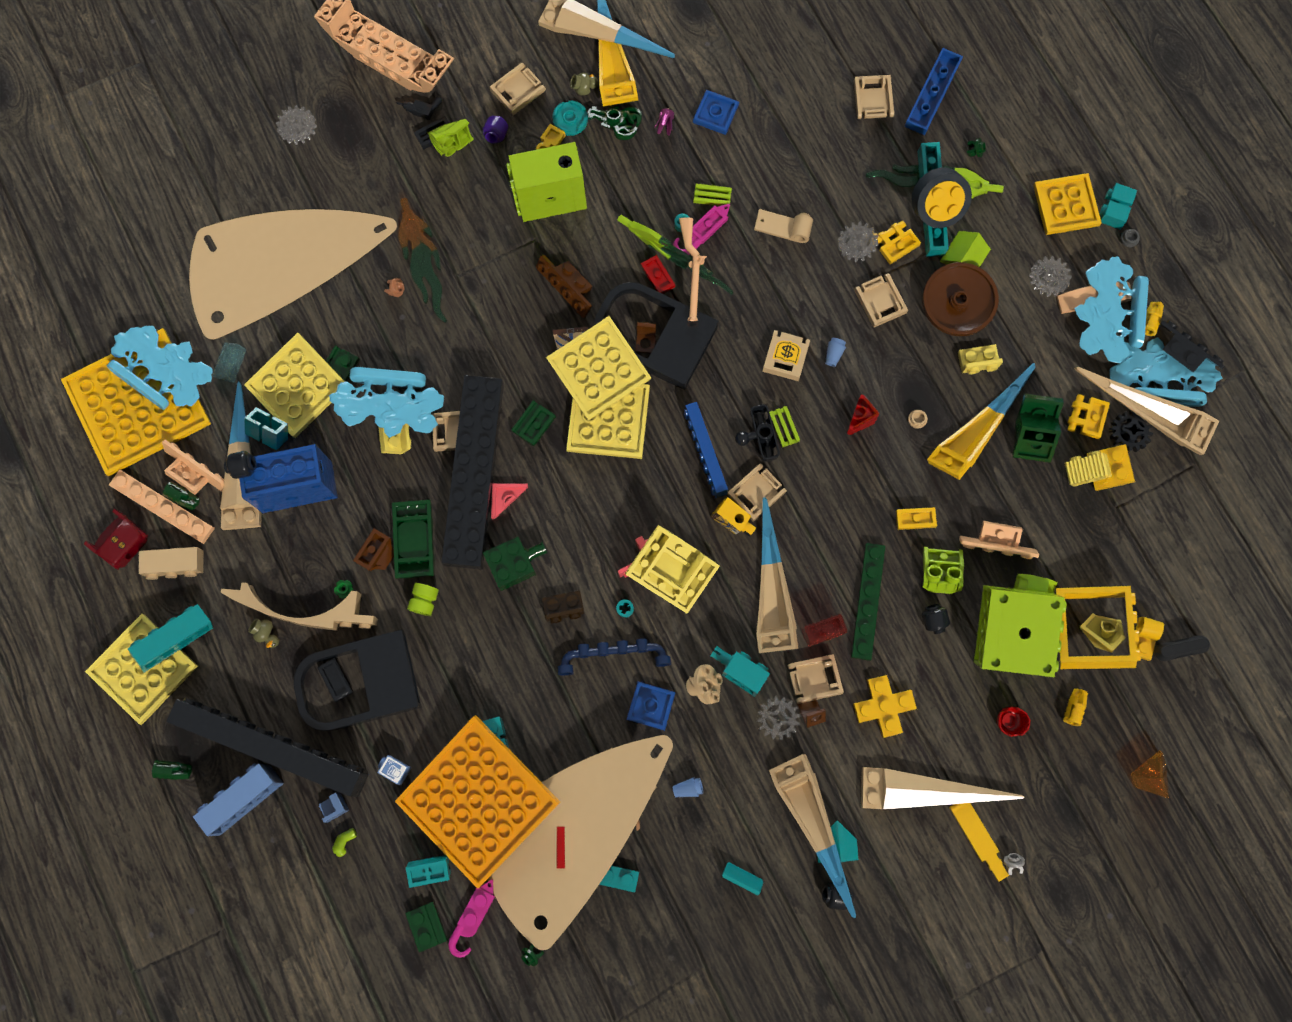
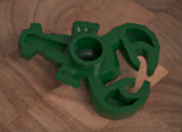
[587,106,642,140]

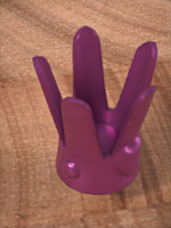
[654,108,674,136]

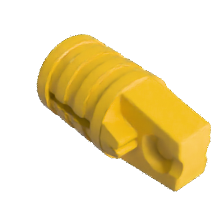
[1145,302,1164,336]
[1063,688,1088,726]

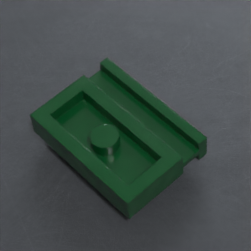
[326,345,360,382]
[511,400,556,447]
[405,902,448,953]

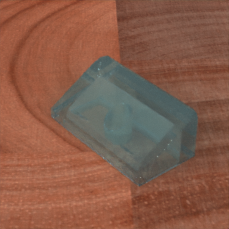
[212,343,246,382]

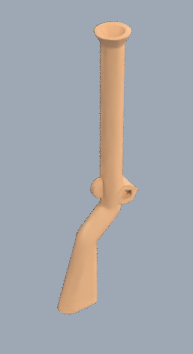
[679,218,707,321]

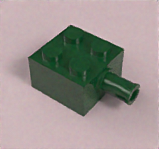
[483,537,547,591]

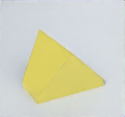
[1080,613,1125,653]

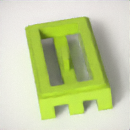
[693,184,732,206]
[769,406,800,448]

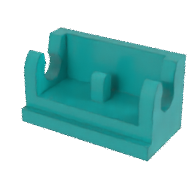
[406,855,451,888]

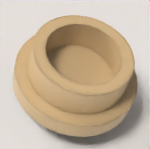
[908,410,928,429]

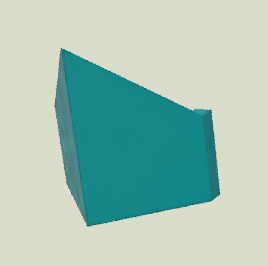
[817,820,859,863]

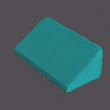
[722,862,763,896]

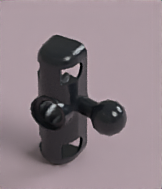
[735,404,780,462]

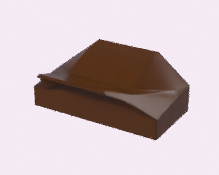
[353,528,394,571]

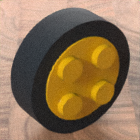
[912,168,972,228]

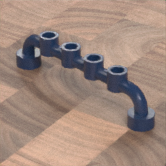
[557,639,671,676]

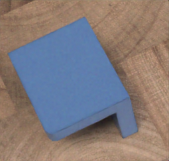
[319,793,349,823]

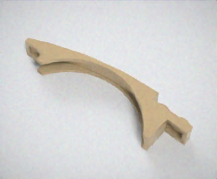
[221,583,378,631]

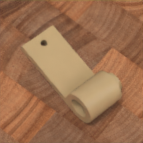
[754,209,813,243]

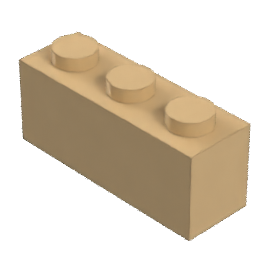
[139,547,203,580]

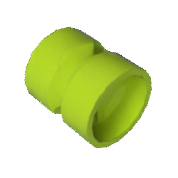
[407,583,439,616]

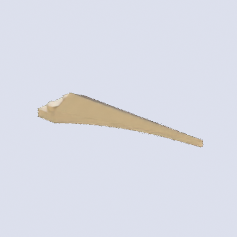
[1074,367,1219,455]
[861,767,1024,809]

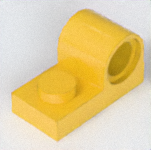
[1136,617,1164,661]

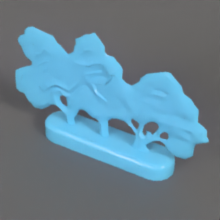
[1074,256,1149,363]
[106,325,213,410]
[1110,337,1223,407]
[329,367,444,438]

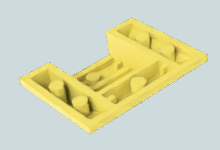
[625,525,720,613]

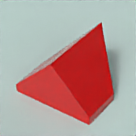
[847,395,880,435]

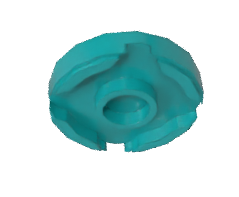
[552,100,588,136]

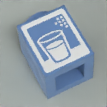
[377,755,412,785]

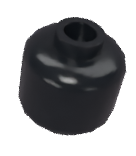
[224,451,257,479]
[922,604,950,634]
[822,882,854,910]

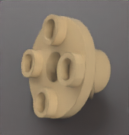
[686,664,723,704]

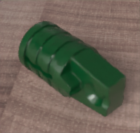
[163,481,200,510]
[152,760,192,780]

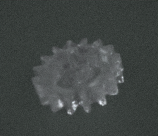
[276,105,317,145]
[838,221,878,262]
[1029,256,1072,297]
[757,696,800,740]

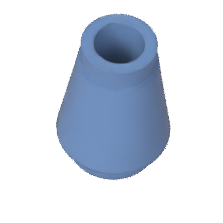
[825,338,846,367]
[673,777,703,798]

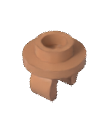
[384,278,404,297]

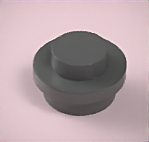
[1120,229,1140,247]

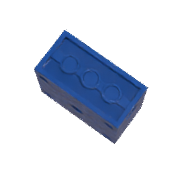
[239,444,338,513]

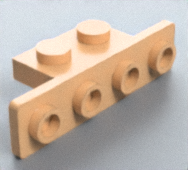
[162,440,224,495]
[959,521,1039,559]

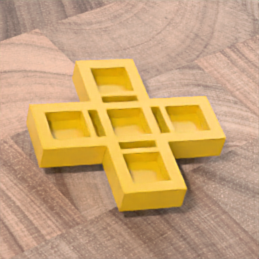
[853,675,917,738]

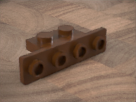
[536,255,592,318]

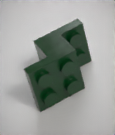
[1012,393,1064,463]

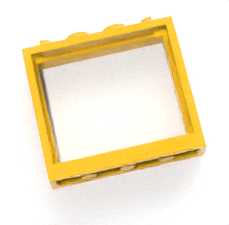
[1056,586,1141,669]

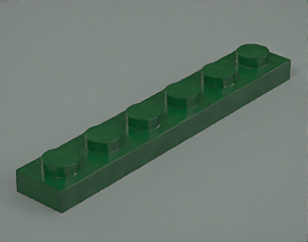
[851,543,885,661]

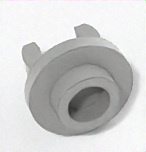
[1004,853,1025,875]

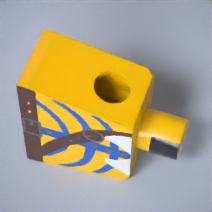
[710,497,756,537]

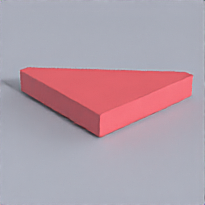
[491,483,528,519]

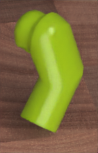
[332,828,357,857]

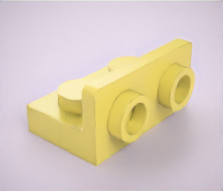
[958,344,1003,375]
[378,424,411,454]

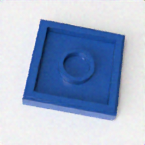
[693,90,739,135]
[627,681,676,731]

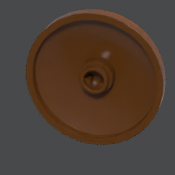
[922,262,999,336]

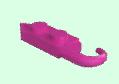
[673,204,730,256]
[448,879,495,958]

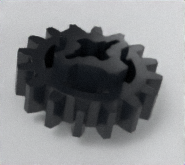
[1109,411,1153,453]

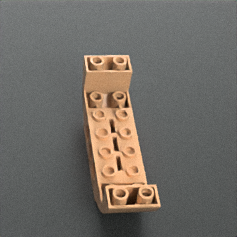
[314,0,454,93]

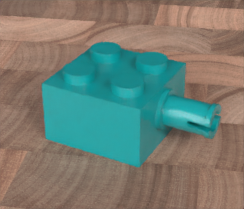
[710,646,770,697]

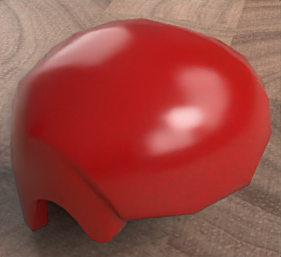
[997,706,1030,737]

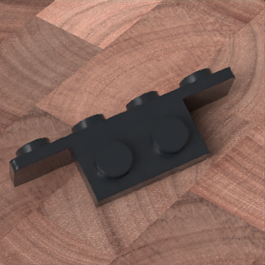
[1160,320,1225,373]

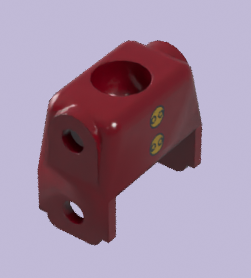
[84,508,148,570]

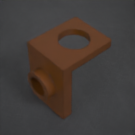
[635,322,656,354]
[797,700,826,728]

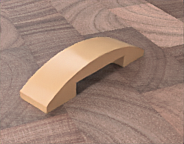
[1056,282,1132,314]

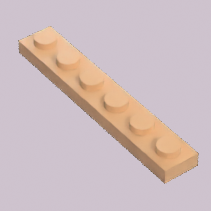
[109,469,215,544]

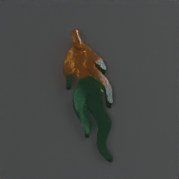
[398,198,447,323]

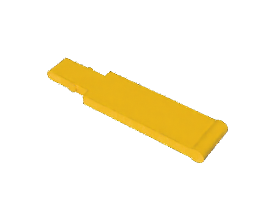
[949,803,1009,882]

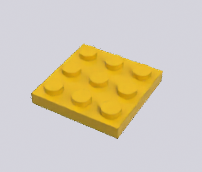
[1033,173,1102,235]

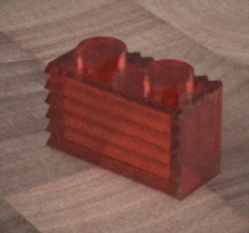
[802,614,848,647]

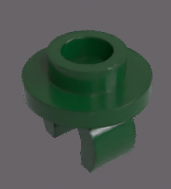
[967,138,986,157]
[521,944,544,966]

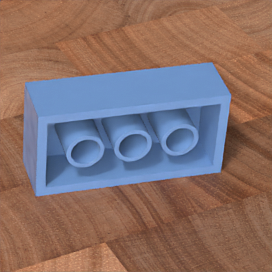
[193,763,284,836]

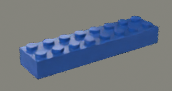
[904,48,963,135]
[684,402,728,498]

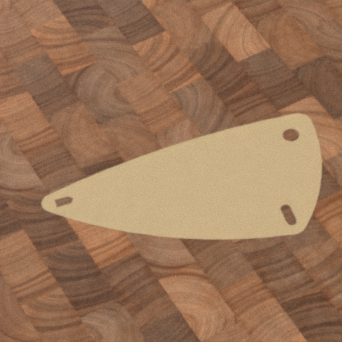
[189,209,397,339]
[487,735,673,950]

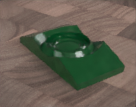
[392,500,435,579]

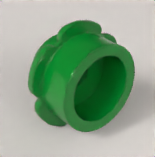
[334,580,353,599]

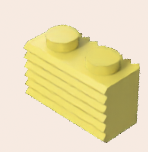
[1065,451,1112,487]

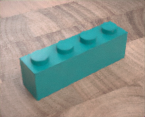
[127,604,213,673]

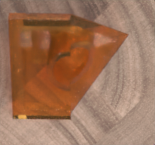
[1130,750,1169,798]

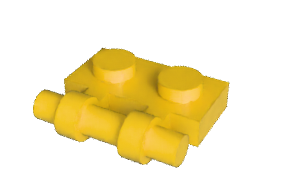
[872,221,921,264]
[1067,394,1110,439]

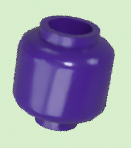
[482,116,508,143]

